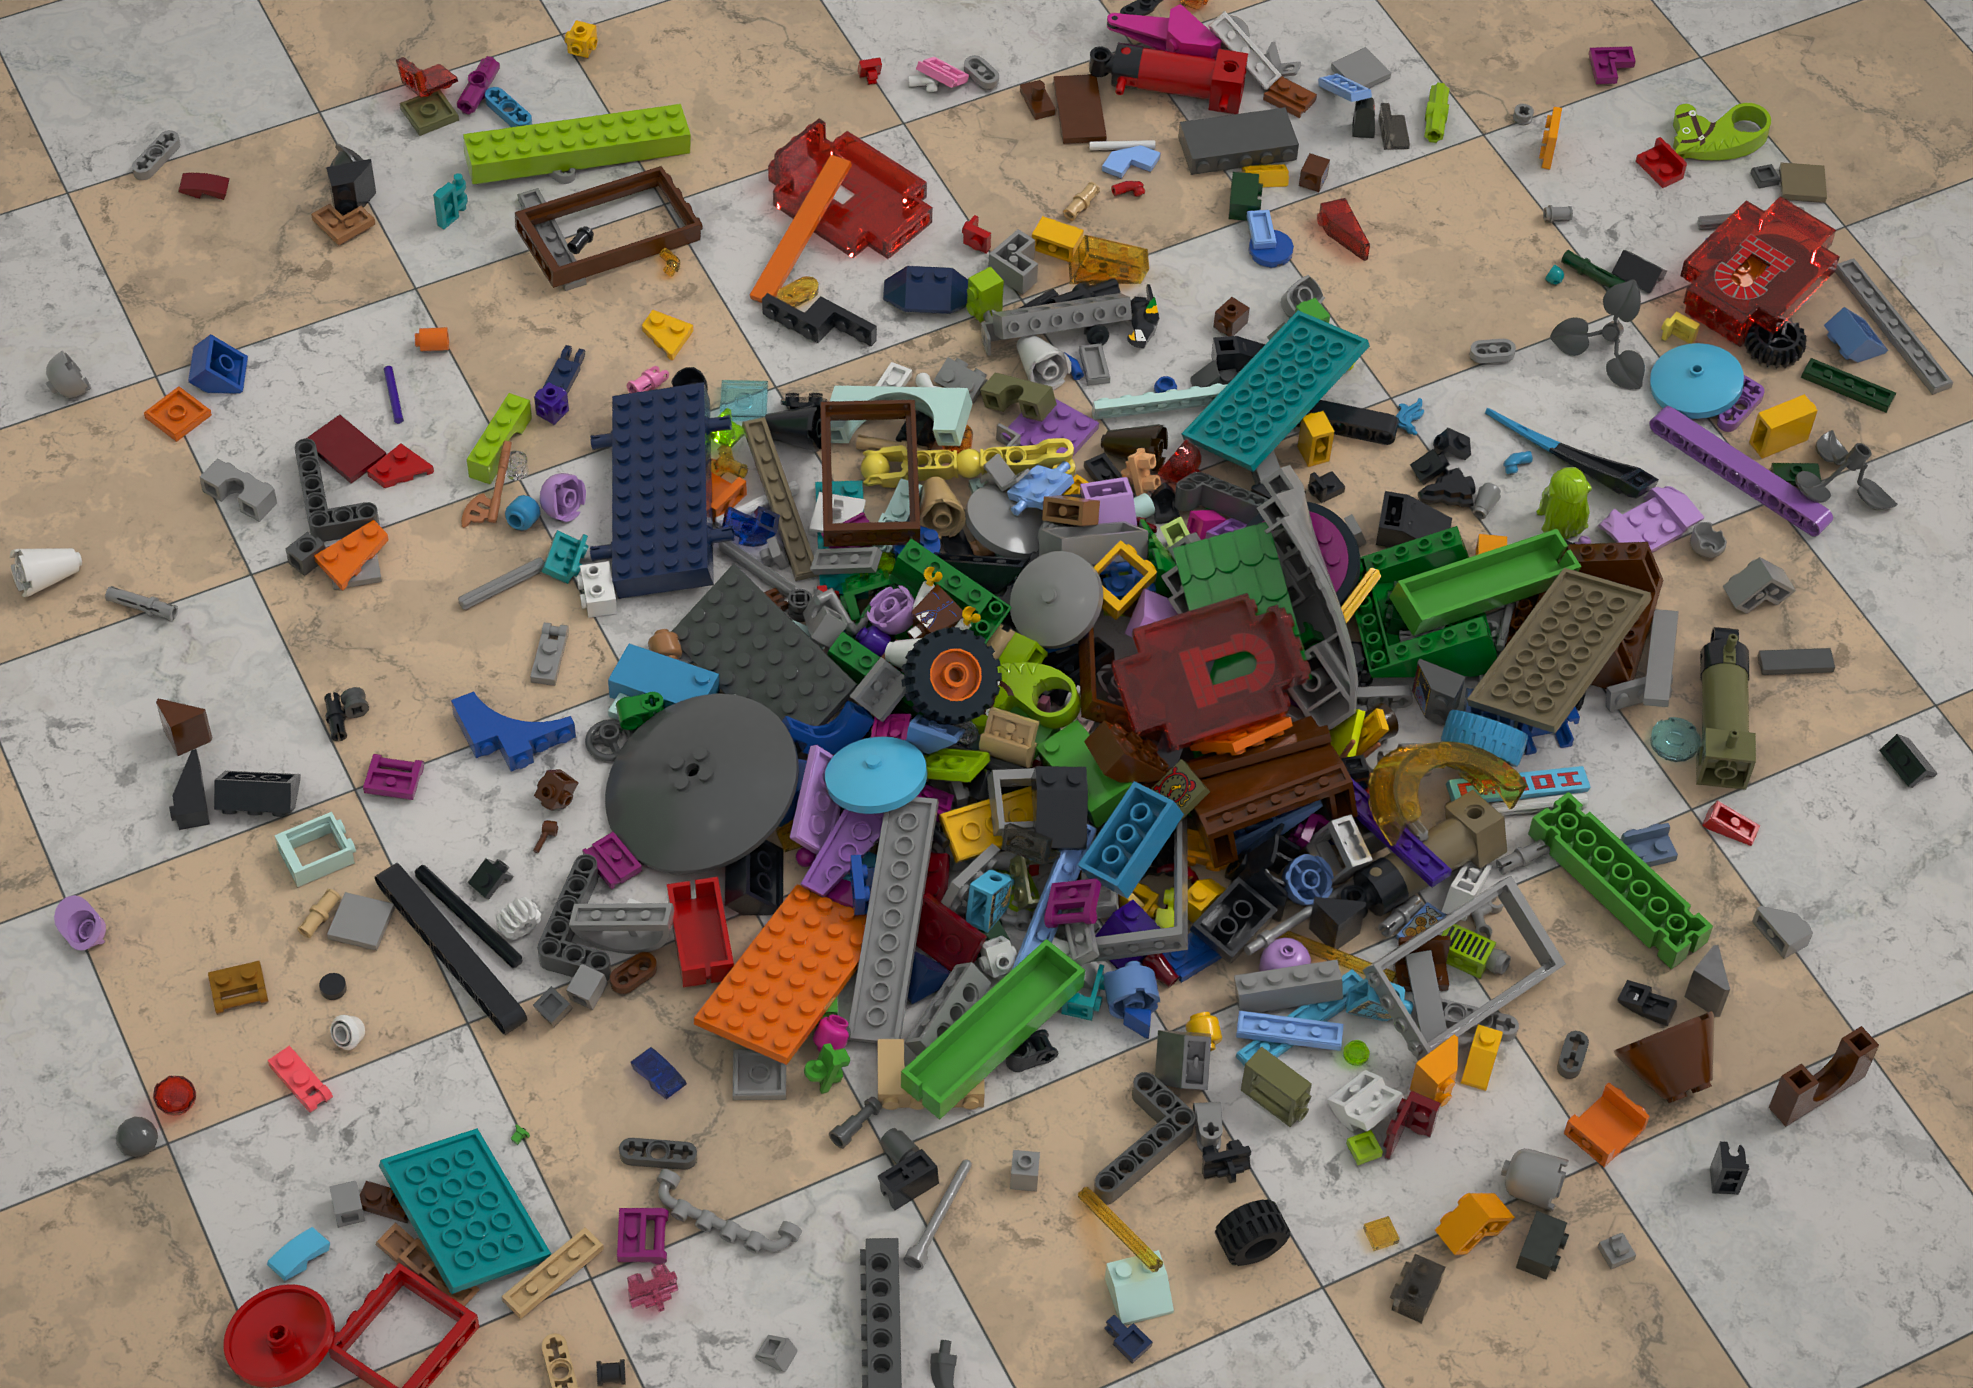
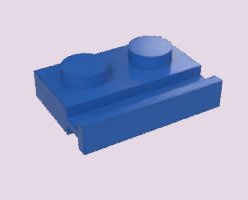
[1163,932,1222,983]

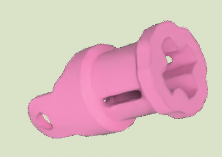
[626,366,669,393]

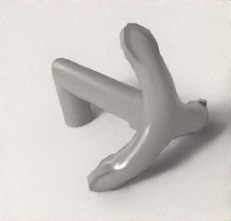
[814,588,869,638]

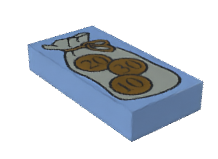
[1396,902,1446,940]

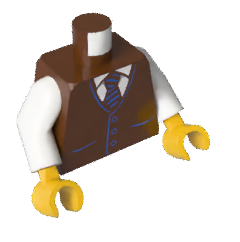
[907,567,981,639]

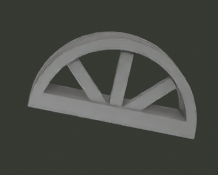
[569,903,674,954]

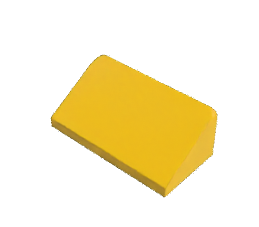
[1242,164,1289,187]

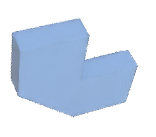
[1102,145,1161,179]

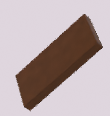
[1053,74,1107,144]

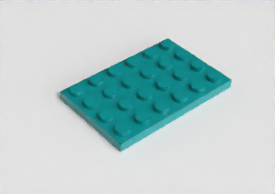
[379,1128,551,1294]

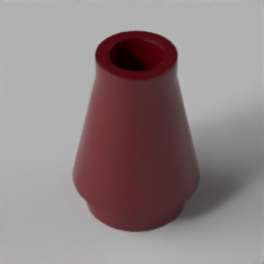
[1141,953,1179,988]

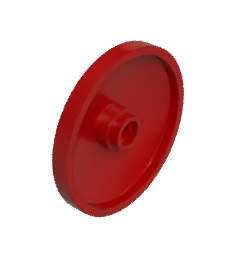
[223,1284,335,1388]

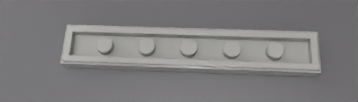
[517,188,587,291]
[1643,609,1679,707]

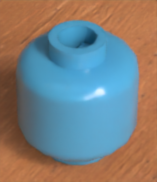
[505,495,541,531]

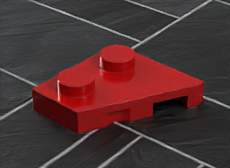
[367,443,434,488]

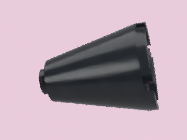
[765,405,822,452]

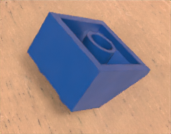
[188,334,248,393]

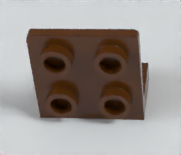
[1393,935,1451,992]

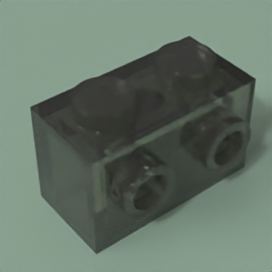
[1390,1253,1446,1324]

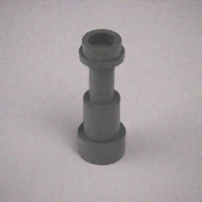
[829,1097,882,1149]

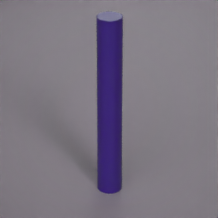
[383,366,404,424]

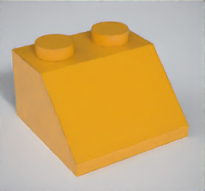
[1409,1034,1458,1107]

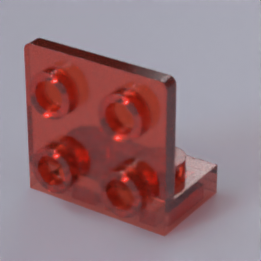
[396,57,458,97]

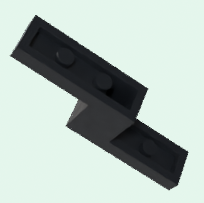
[762,293,877,347]

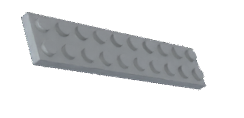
[848,797,939,1044]

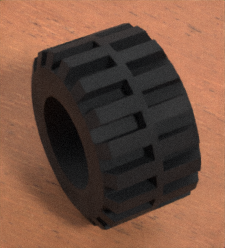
[1215,1199,1290,1266]

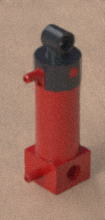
[1089,42,1248,114]

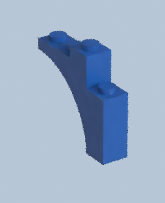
[451,691,576,771]

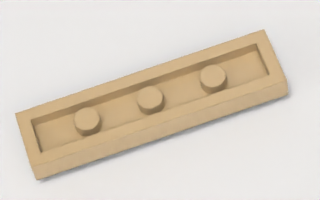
[502,1227,604,1319]

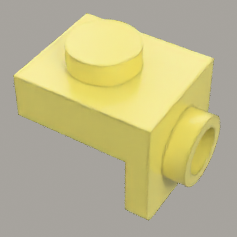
[1661,312,1700,344]

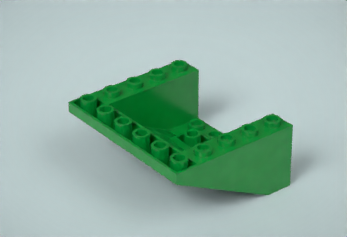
[1355,526,1498,678]
[827,539,1012,717]

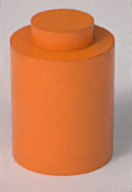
[415,327,449,351]

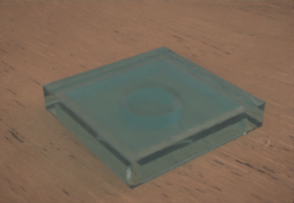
[720,380,768,421]

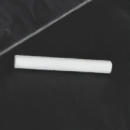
[1089,140,1155,150]

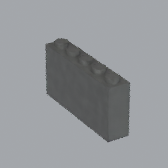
[1178,107,1299,175]

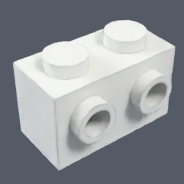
[577,561,617,618]

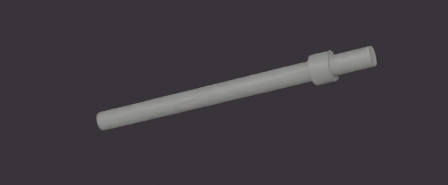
[1244,878,1354,955]

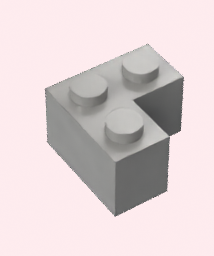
[988,229,1038,295]
[1723,557,1796,614]

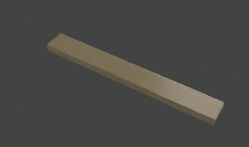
[742,417,819,581]

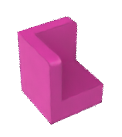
[1187,510,1227,540]

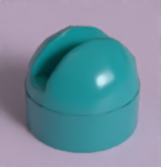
[1545,265,1564,284]

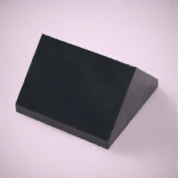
[1309,897,1366,953]

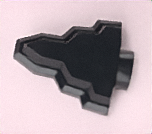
[1417,468,1476,507]

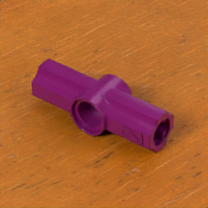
[457,56,500,115]

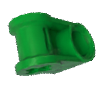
[616,692,664,730]

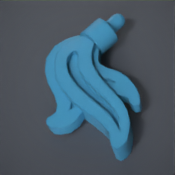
[1396,398,1424,435]

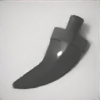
[930,1340,957,1388]

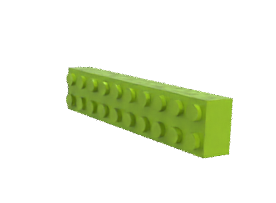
[463,104,691,184]

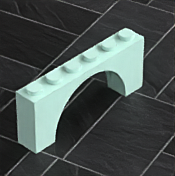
[830,385,972,446]

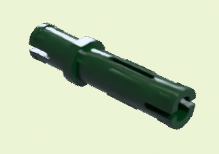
[1561,250,1626,288]

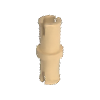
[1063,182,1100,221]
[297,888,341,938]

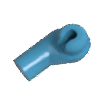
[1503,451,1533,474]

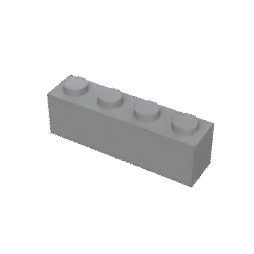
[1234,960,1343,1013]

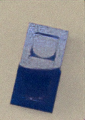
[631,1047,687,1099]

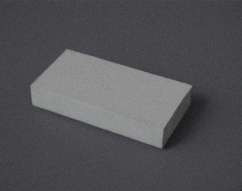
[1079,343,1110,386]

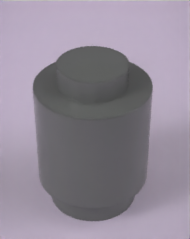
[880,1128,919,1164]

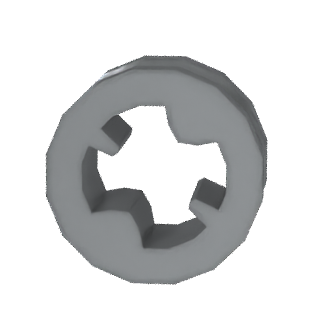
[1513,104,1534,125]

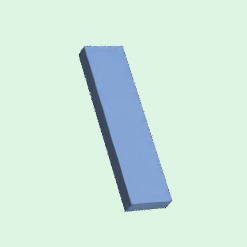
[1318,74,1372,102]
[1236,1011,1344,1051]

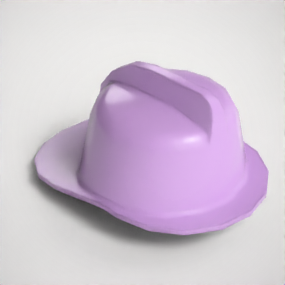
[54,895,106,951]

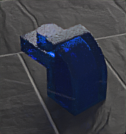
[722,506,780,547]

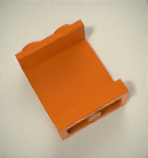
[711,472,747,522]
[1564,1083,1650,1167]

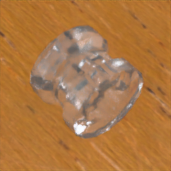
[506,451,529,481]

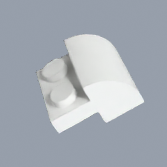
[1327,1070,1405,1132]

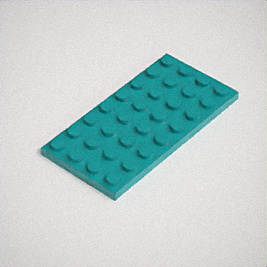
[1181,310,1370,472]

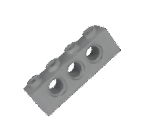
[905,962,991,1056]

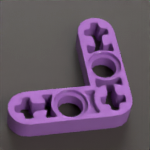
[1717,375,1765,432]

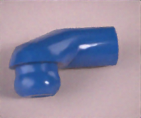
[1064,352,1084,380]

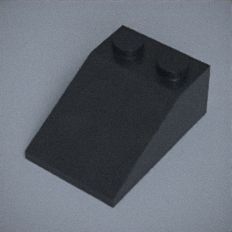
[1031,766,1088,850]

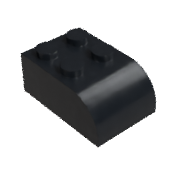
[1190,877,1278,964]

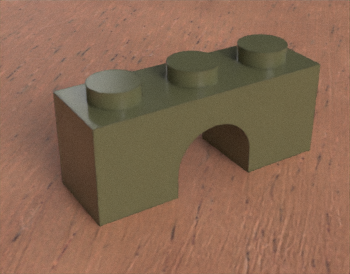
[980,372,1057,422]

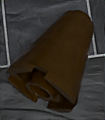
[1101,424,1168,471]

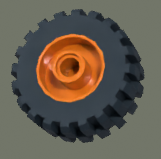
[901,627,1002,725]

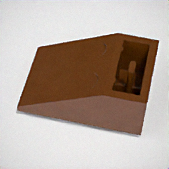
[1084,720,1169,783]

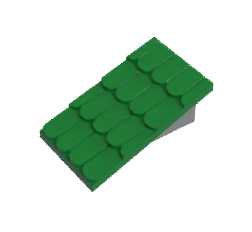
[1173,522,1312,706]

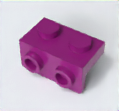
[1286,813,1330,851]

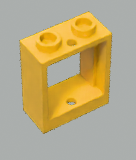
[1094,540,1157,620]

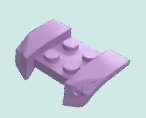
[1597,486,1705,553]

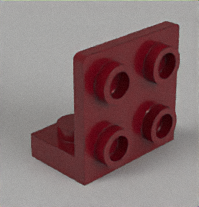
[1383,1091,1441,1160]

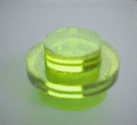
[1343,1040,1370,1066]

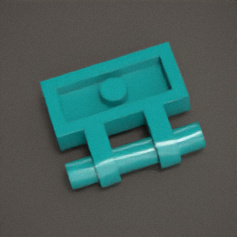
[433,173,468,230]

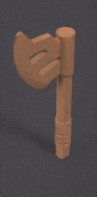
[461,441,512,528]

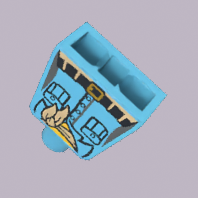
[966,870,1014,933]
[1346,978,1413,1021]

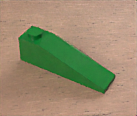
[1138,519,1176,598]

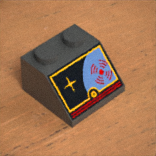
[1412,659,1465,725]

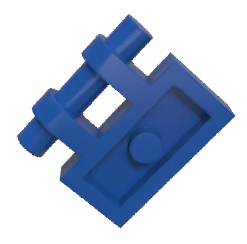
[1099,559,1156,600]

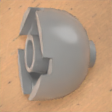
[46,351,91,398]

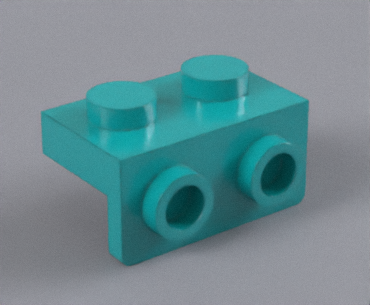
[541,530,589,584]

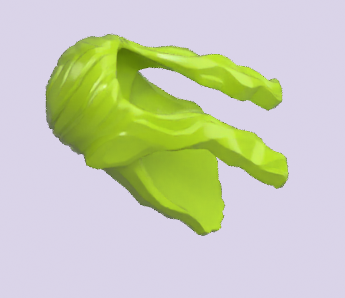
[1536,467,1592,539]

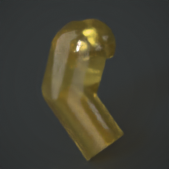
[659,248,681,277]

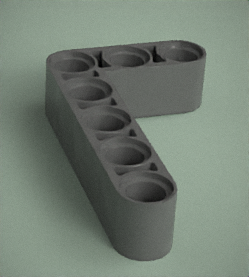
[295,438,380,542]
[537,854,611,981]
[1093,1072,1195,1205]

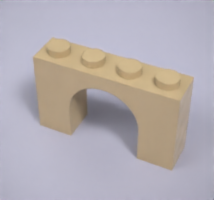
[877,1039,985,1110]

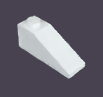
[1442,861,1493,921]

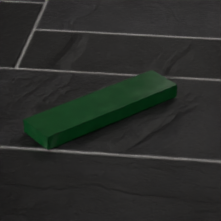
[1801,358,1896,413]

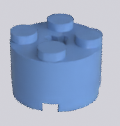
[1103,961,1160,1019]

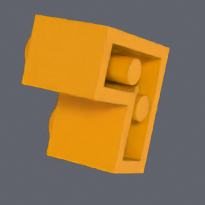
[1435,1193,1515,1255]

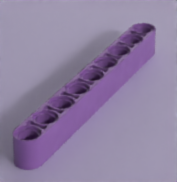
[1649,406,1833,536]

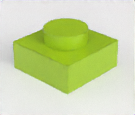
[1346,1130,1383,1165]

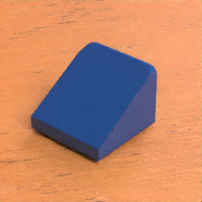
[1123,1007,1151,1039]

